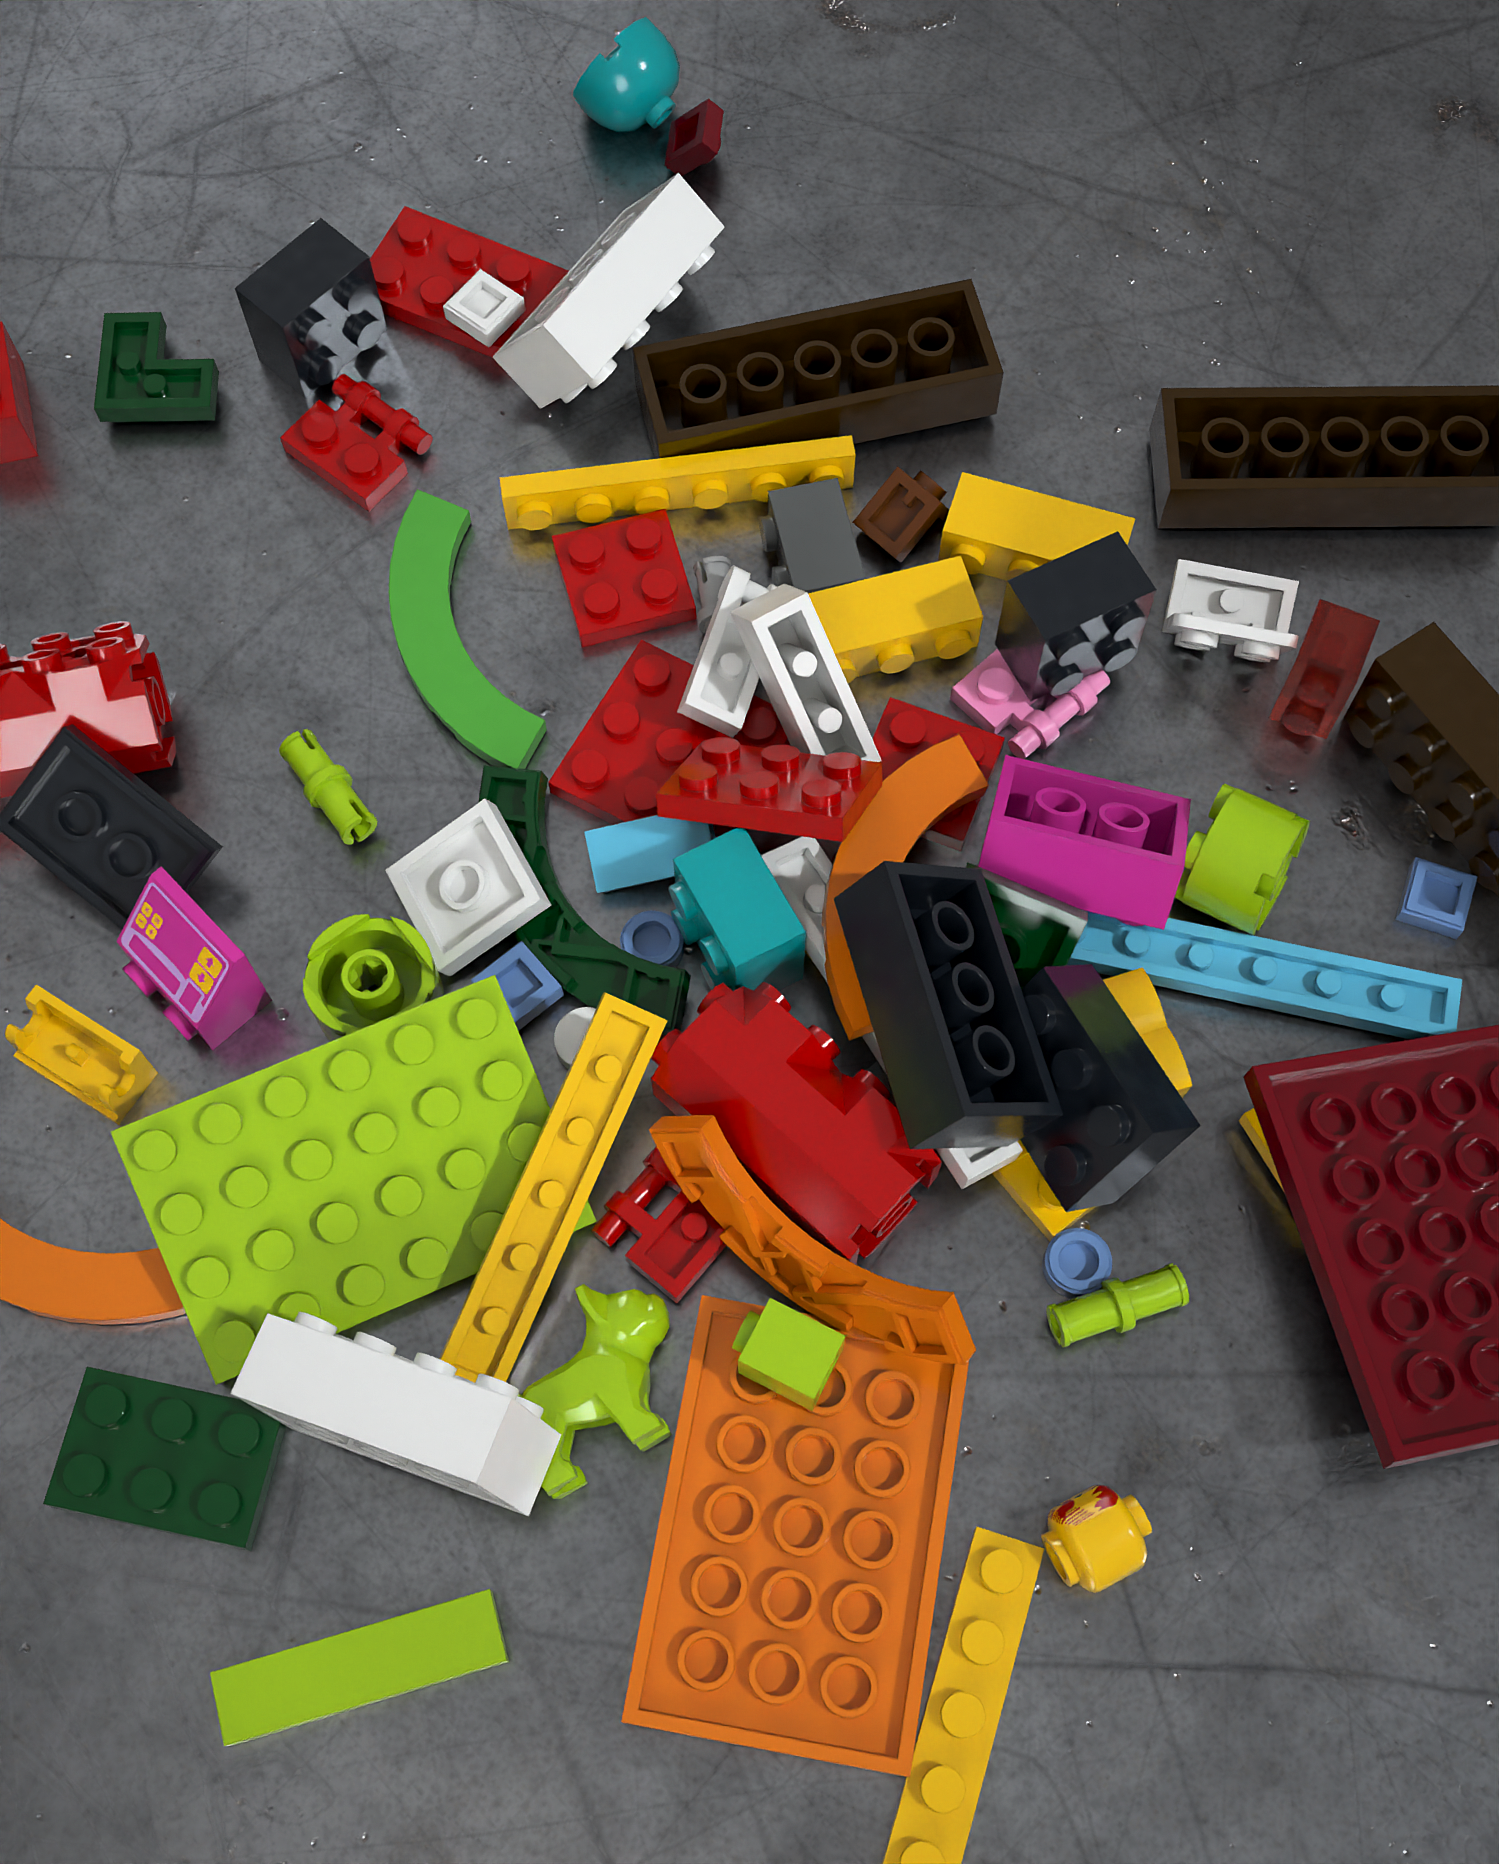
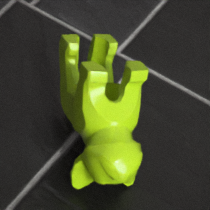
[517,1284,672,1499]

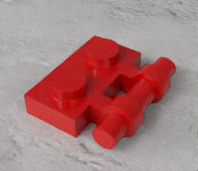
[280,374,433,512]
[591,1146,727,1303]

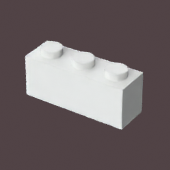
[730,584,882,762]

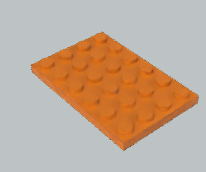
[621,1295,969,1777]

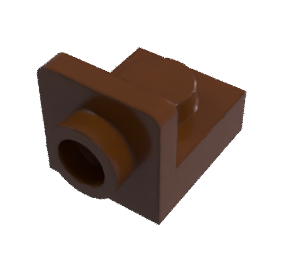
[852,466,949,563]

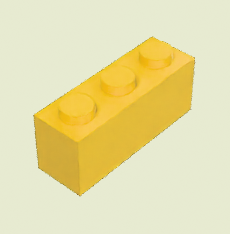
[938,472,1135,581]
[808,555,983,683]

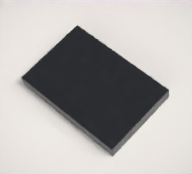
[0,724,223,929]

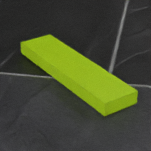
[210,1589,509,1747]

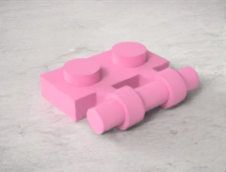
[950,649,1110,759]

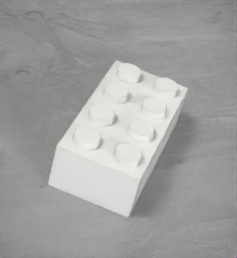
[493,173,724,409]
[230,1312,561,1516]

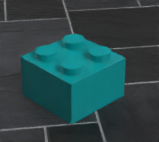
[669,828,806,991]

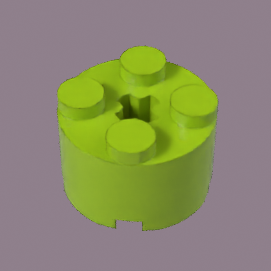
[1174,783,1310,935]
[303,914,444,1042]

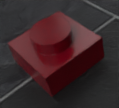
[664,98,724,176]

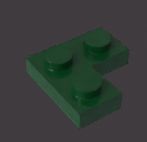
[94,312,219,422]

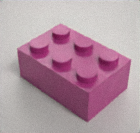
[978,755,1191,930]

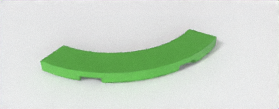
[388,489,547,769]

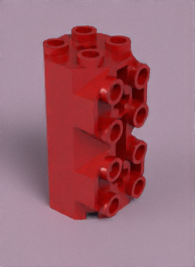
[0,621,176,798]
[651,982,942,1265]

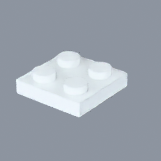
[385,799,551,976]

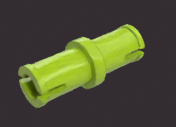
[279,729,378,845]
[1046,1263,1189,1348]

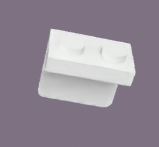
[1162,559,1299,663]

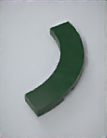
[479,765,691,1035]

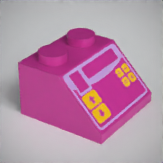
[116,866,272,1051]

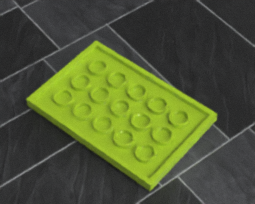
[110,975,597,1385]

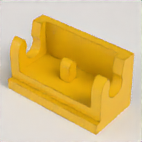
[5,985,158,1125]

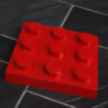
[548,640,790,837]

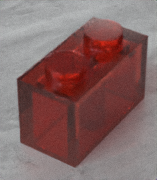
[1269,599,1380,740]

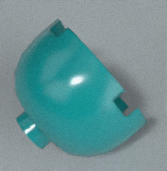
[573,17,680,132]

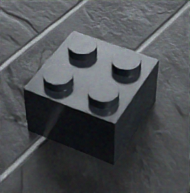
[235,218,387,399]
[995,531,1157,702]

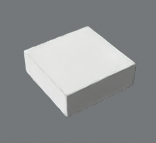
[443,269,526,347]

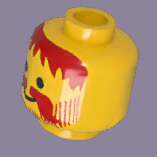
[1041,1484,1152,1593]

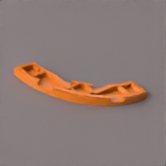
[821,735,989,1041]
[649,1115,976,1365]
[0,1218,186,1325]

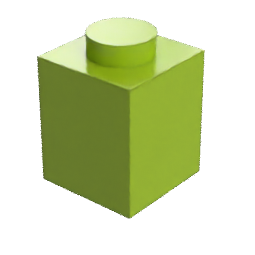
[732,1298,846,1411]

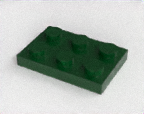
[43,1367,286,1551]

